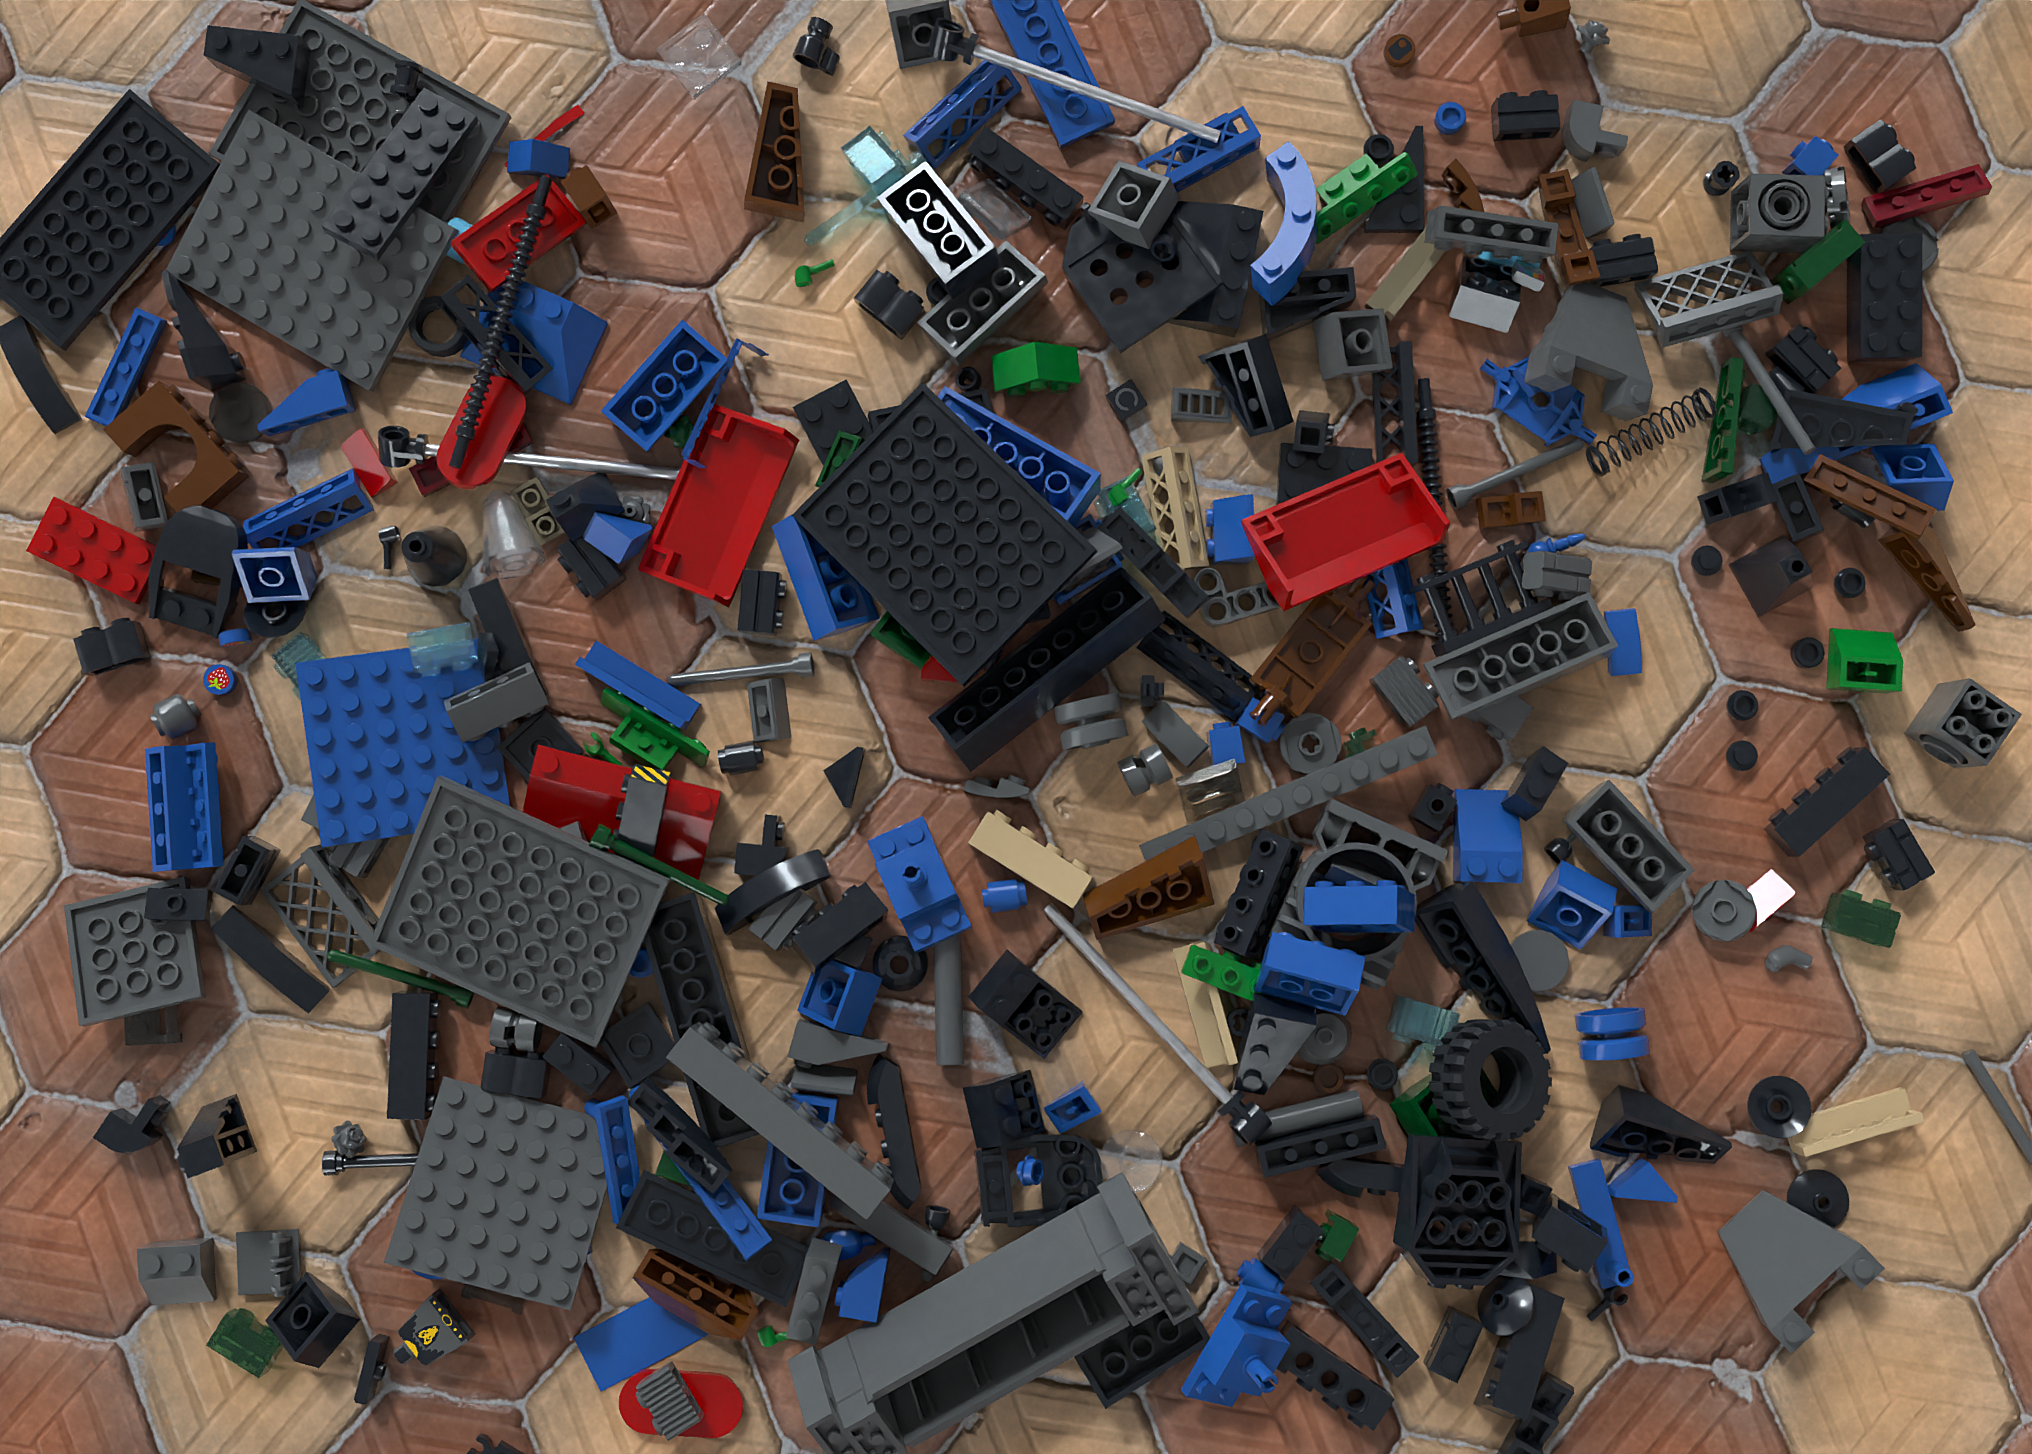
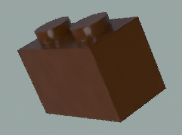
[560,165,617,229]

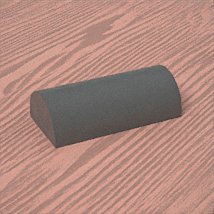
[917,240,1048,366]
[1563,780,1695,913]

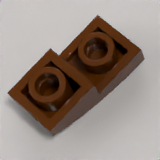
[1441,158,1484,212]

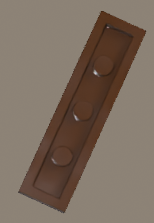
[1804,454,1937,539]

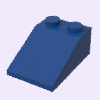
[1453,789,1523,883]

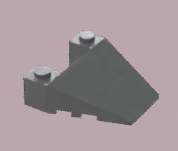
[1524,282,1653,421]
[1717,1190,1885,1353]

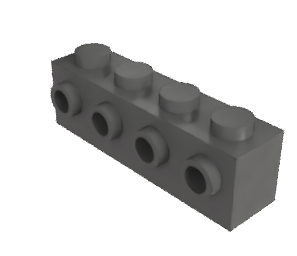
[1424,205,1559,264]

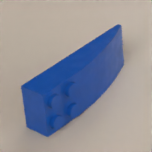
[938,386,1101,528]

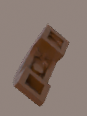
[1537,169,1600,286]

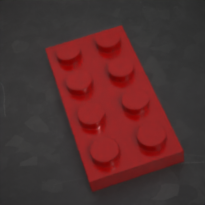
[450,174,587,293]
[26,496,157,605]

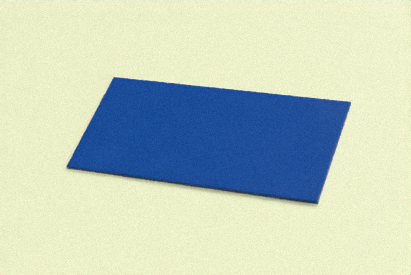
[573,1297,709,1391]

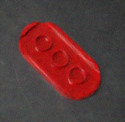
[437,376,527,490]
[619,1369,744,1438]

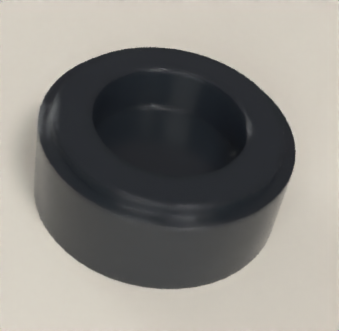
[1790,637,1825,669]

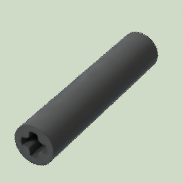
[934,934,964,1065]
[1230,1090,1364,1147]

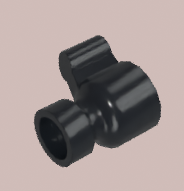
[792,17,840,76]

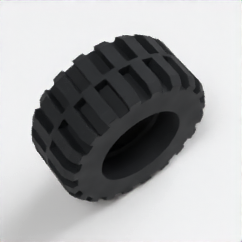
[1429,1019,1552,1141]

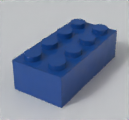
[757,1091,840,1227]

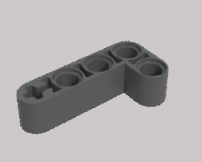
[1193,568,1281,627]

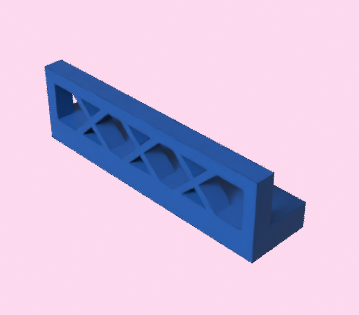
[903,60,1022,169]
[1137,106,1261,193]
[243,468,374,549]
[1364,558,1423,639]
[575,641,701,730]

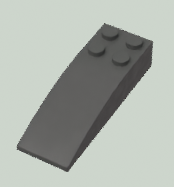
[1423,592,1618,720]

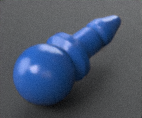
[1527,533,1585,553]

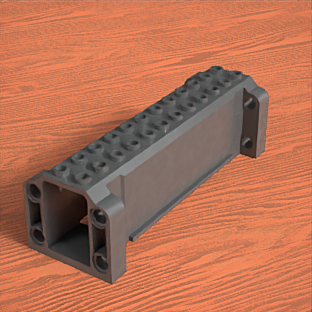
[788,1172,1199,1454]

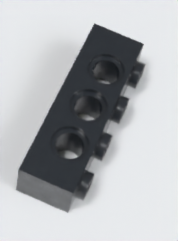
[1276,1320,1395,1431]

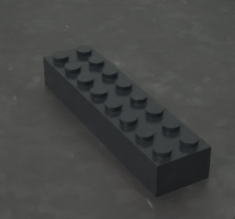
[928,567,1166,772]
[644,892,760,1148]

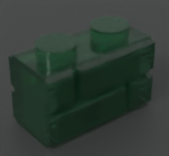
[1821,889,1901,948]
[206,1308,284,1378]

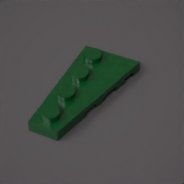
[1701,357,1745,483]

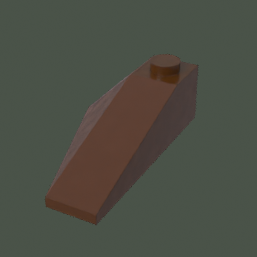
[1878,522,1976,632]

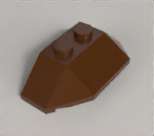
[632,1248,758,1340]

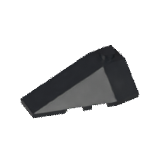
[161,270,246,392]
[1590,1085,1732,1164]

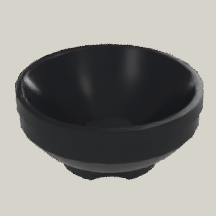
[873,935,928,991]

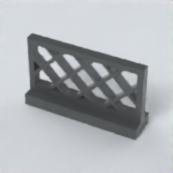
[1634,250,1784,348]
[260,844,381,988]

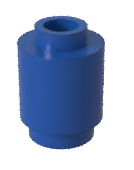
[982,879,1027,913]
[1236,1257,1285,1294]

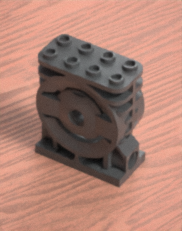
[1268,799,1448,991]

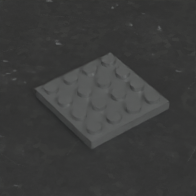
[64,876,206,1027]

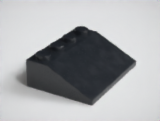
[1164,201,1264,338]

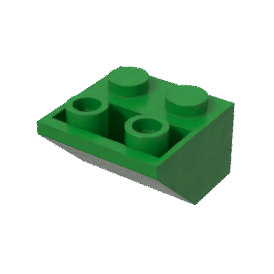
[1826,628,1903,694]

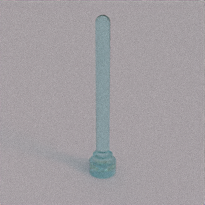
[804,150,927,246]

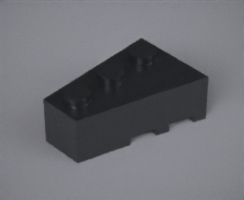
[203,25,311,107]
[1259,267,1356,341]
[1198,334,1294,437]
[1233,992,1317,1095]
[177,1094,257,1179]

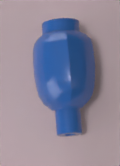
[820,1229,875,1261]

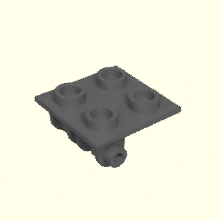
[236,1229,301,1297]

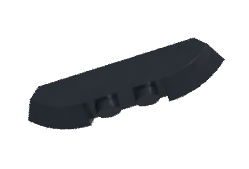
[867,1054,922,1210]
[1315,1157,1465,1198]

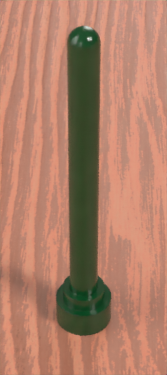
[589,824,729,906]
[327,949,474,1009]

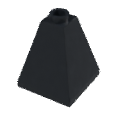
[1728,535,1813,617]

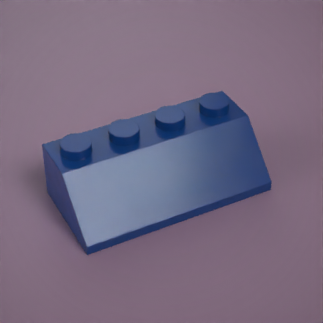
[601,319,729,452]
[772,514,880,641]

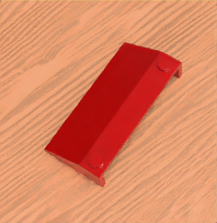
[638,404,800,608]
[1241,453,1450,611]
[522,745,722,880]

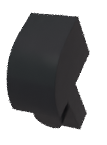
[1697,472,1778,525]
[734,814,790,875]
[93,1095,170,1153]

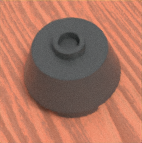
[1297,1008,1352,1065]

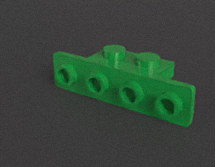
[1316,152,1418,244]
[601,687,710,771]
[1181,945,1267,1001]

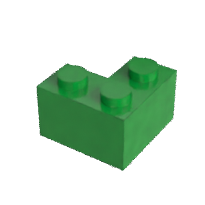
[991,342,1081,398]

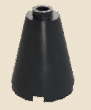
[401,526,467,587]

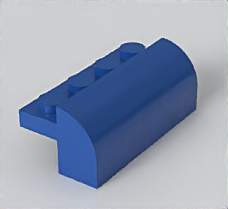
[145,742,224,872]

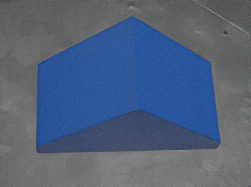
[507,139,571,179]
[583,511,652,564]
[1603,905,1652,938]
[1043,1081,1102,1134]
[1607,1158,1678,1203]

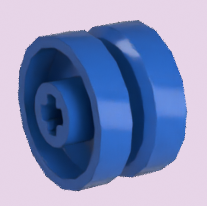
[1575,1007,1650,1060]

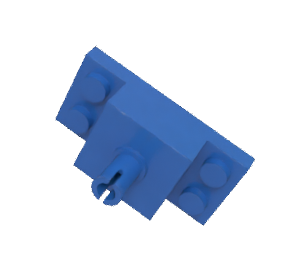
[867,816,973,954]
[1181,1284,1292,1407]

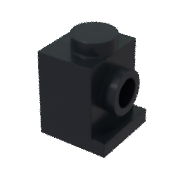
[1408,782,1457,832]

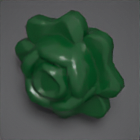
[664,415,695,450]

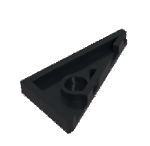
[1364,126,1424,233]

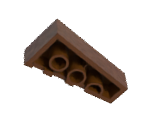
[744,81,805,223]
[1082,836,1215,940]

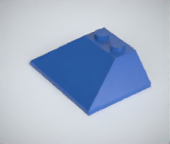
[460,280,608,405]

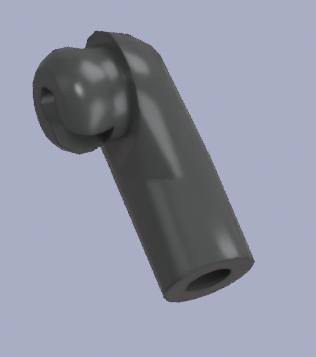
[1764,945,1813,972]

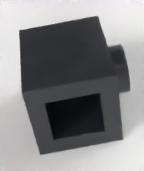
[1293,410,1335,453]

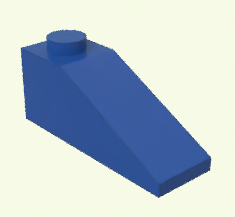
[257,369,356,437]

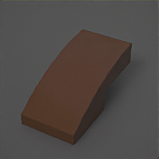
[1476,491,1546,529]

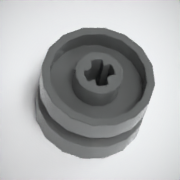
[1053,693,1128,750]

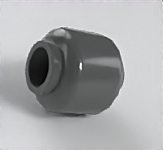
[150,694,201,739]

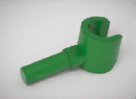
[794,259,835,287]
[1108,468,1143,507]
[583,732,622,766]
[757,1325,790,1347]

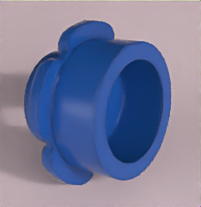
[1017,1155,1044,1186]

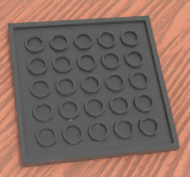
[384,1077,607,1310]

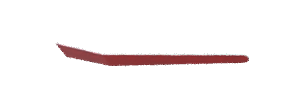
[505,104,585,167]

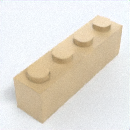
[968,810,1092,908]

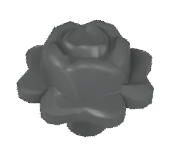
[1576,20,1610,54]
[616,496,651,524]
[331,1120,367,1158]

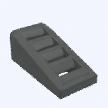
[1171,387,1232,424]

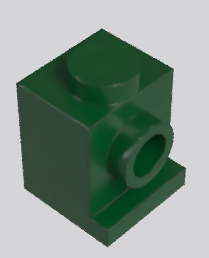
[1315,1208,1359,1262]

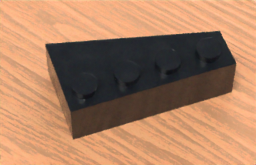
[1473,1284,1565,1420]

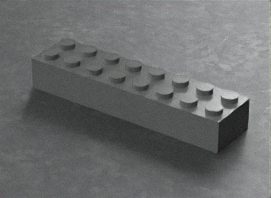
[666,1022,894,1220]

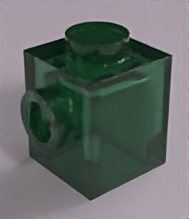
[1737,383,1779,434]

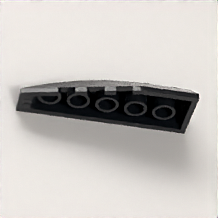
[1415,881,1551,1054]

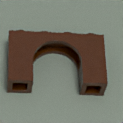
[103,381,249,512]

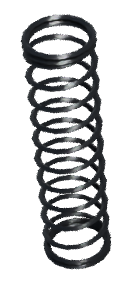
[1586,387,1717,477]

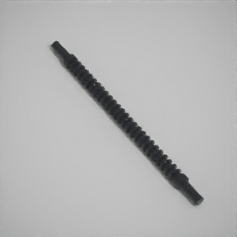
[449,175,553,470]
[1417,378,1453,657]

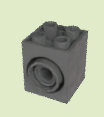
[1730,173,1829,253]
[1904,678,2022,768]

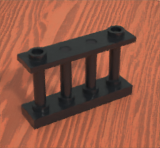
[1408,540,1553,657]

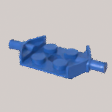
[1480,357,1597,447]

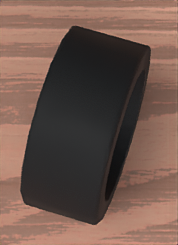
[408,295,467,357]

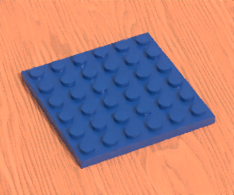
[295,639,510,848]

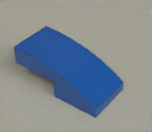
[1604,608,1642,676]

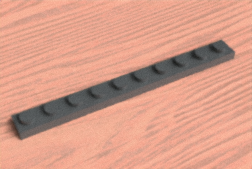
[1139,726,1438,861]

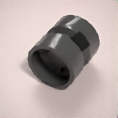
[1117,743,1173,797]
[490,1006,543,1052]

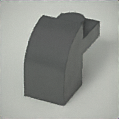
[1562,100,1628,162]

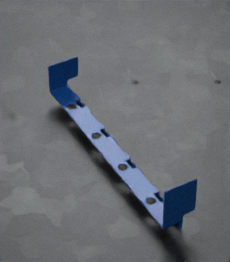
[681,338,769,468]

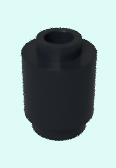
[718,740,764,776]

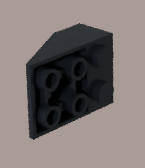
[968,949,1083,1059]

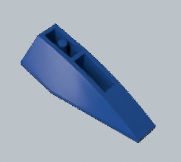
[1759,363,1953,484]

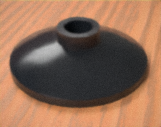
[244,600,306,638]
[1747,1076,1811,1138]
[1786,1169,1849,1228]
[1477,1275,1535,1336]

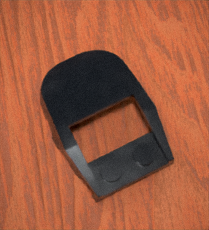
[149,505,248,639]
[974,1134,1103,1227]

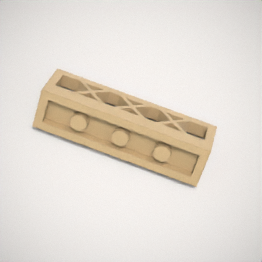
[1141,447,1209,570]
[1172,941,1238,1068]
[1788,1087,1925,1157]

